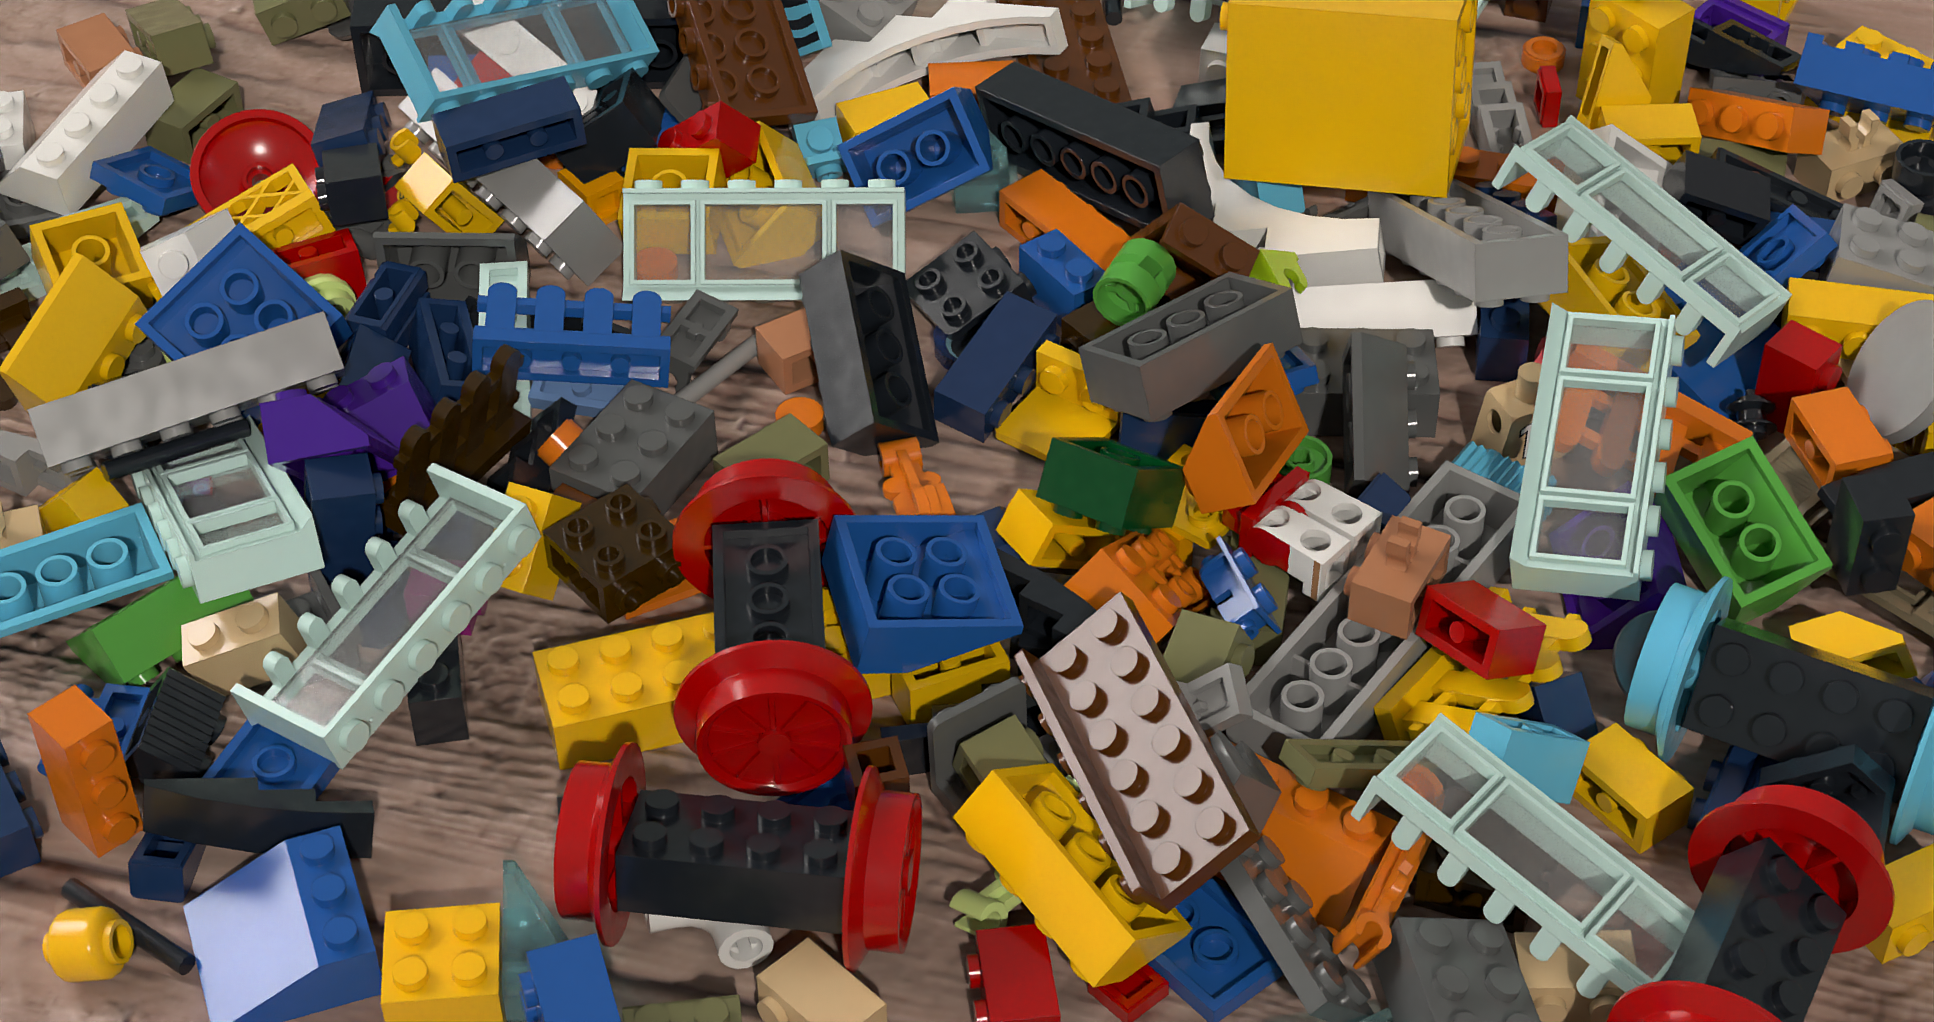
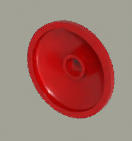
[190,109,319,216]

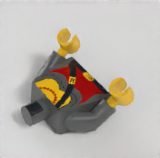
[324,128,421,260]

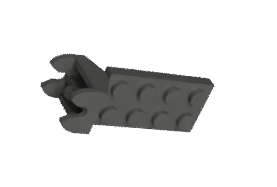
[1210,730,1378,1022]

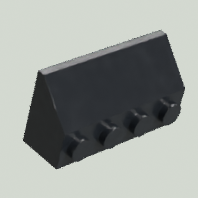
[799,249,940,456]

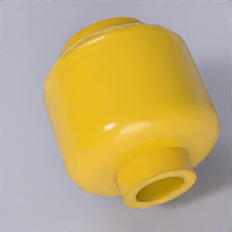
[42,906,134,983]

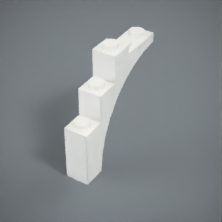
[788,0,1068,132]
[1190,122,1386,288]

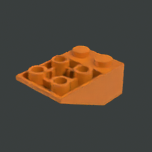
[1063,528,1214,648]

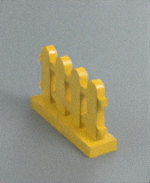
[1373,586,1592,741]

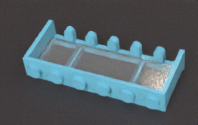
[369,0,660,123]

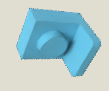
[791,117,847,182]

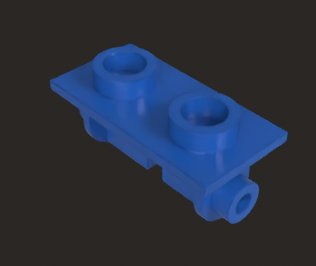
[1199,536,1282,640]

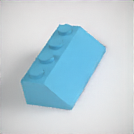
[0,502,175,638]

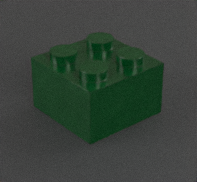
[1036,437,1185,536]

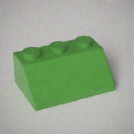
[1653,436,1833,623]
[66,575,254,686]

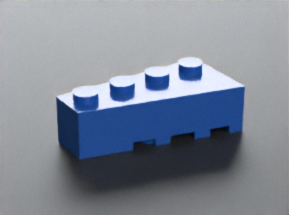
[1793,32,1934,133]

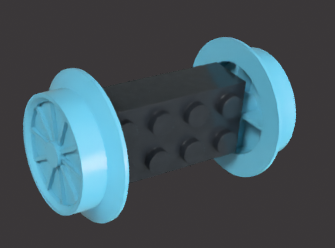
[1624,576,1934,845]

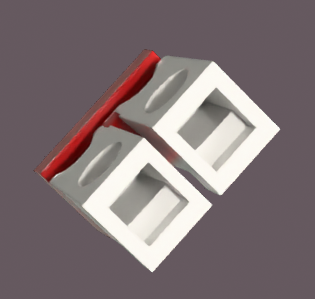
[1222,466,1382,603]

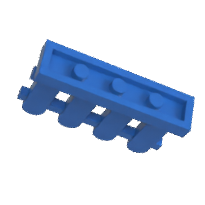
[472,282,671,388]

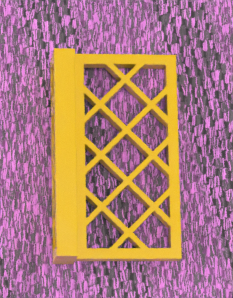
[147,163,336,302]

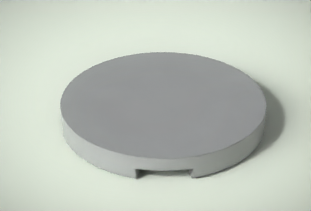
[1846,300,1934,444]

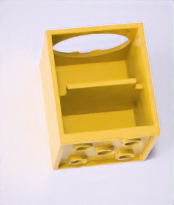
[1220,0,1478,198]

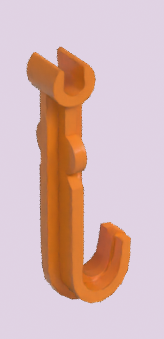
[877,437,956,515]
[1332,765,1444,970]

